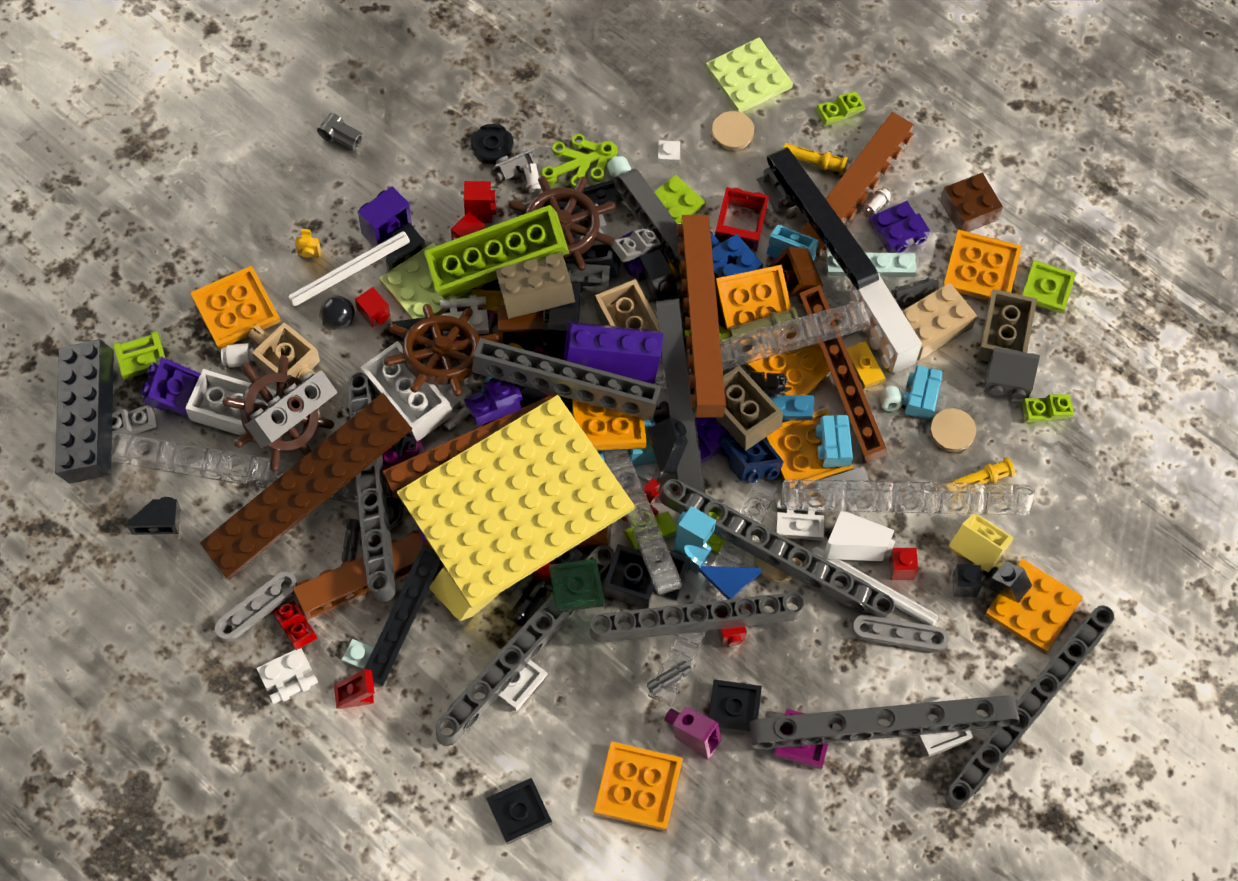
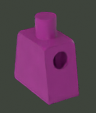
[664,706,722,760]

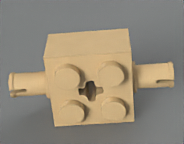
[249,322,320,380]

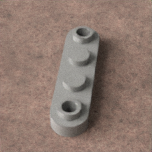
[215,572,298,642]
[852,615,949,652]

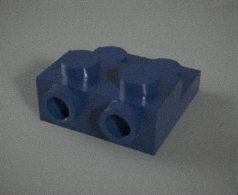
[720,436,784,483]

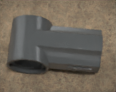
[317,113,363,150]

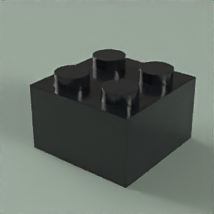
[603,544,663,609]

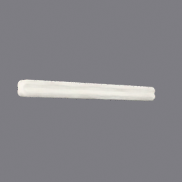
[289,231,410,306]
[812,547,938,626]

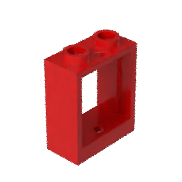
[715,187,769,251]

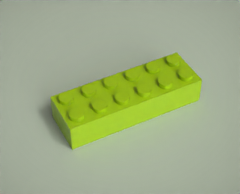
[424,205,569,298]

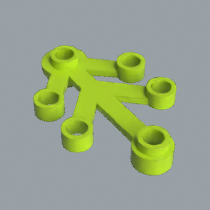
[540,134,618,189]

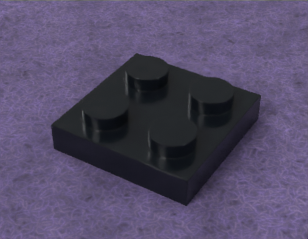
[709,679,762,734]
[486,778,552,845]

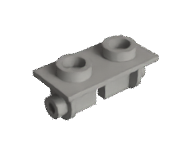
[492,147,539,181]

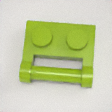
[113,330,166,379]

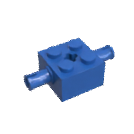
[710,231,763,278]

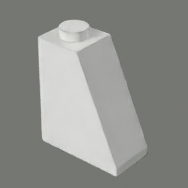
[823,510,895,561]

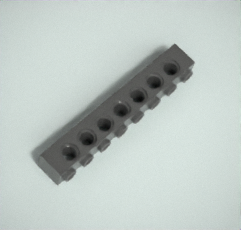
[472,338,661,421]

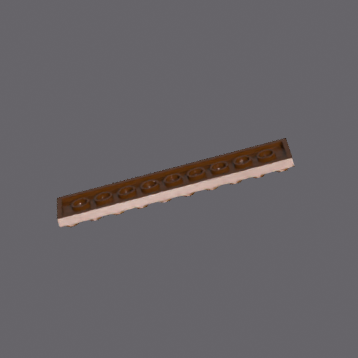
[200,393,413,580]

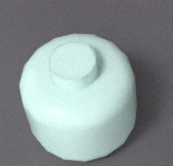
[607,156,631,179]
[879,386,903,412]

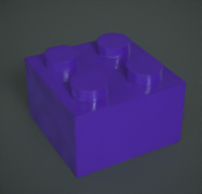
[358,186,412,247]

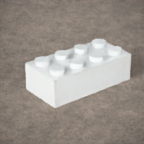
[848,273,922,374]
[361,341,454,442]
[185,369,276,436]

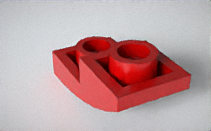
[273,600,318,651]

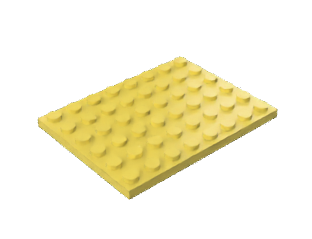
[397,395,635,610]

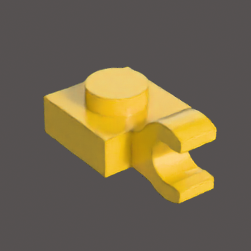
[295,229,321,258]

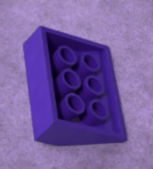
[563,321,663,384]

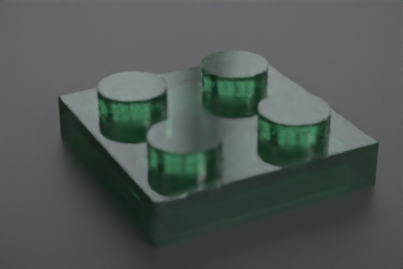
[548,559,605,613]

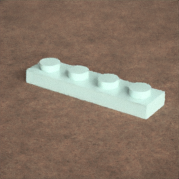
[826,252,916,277]

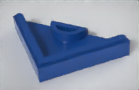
[699,566,762,599]

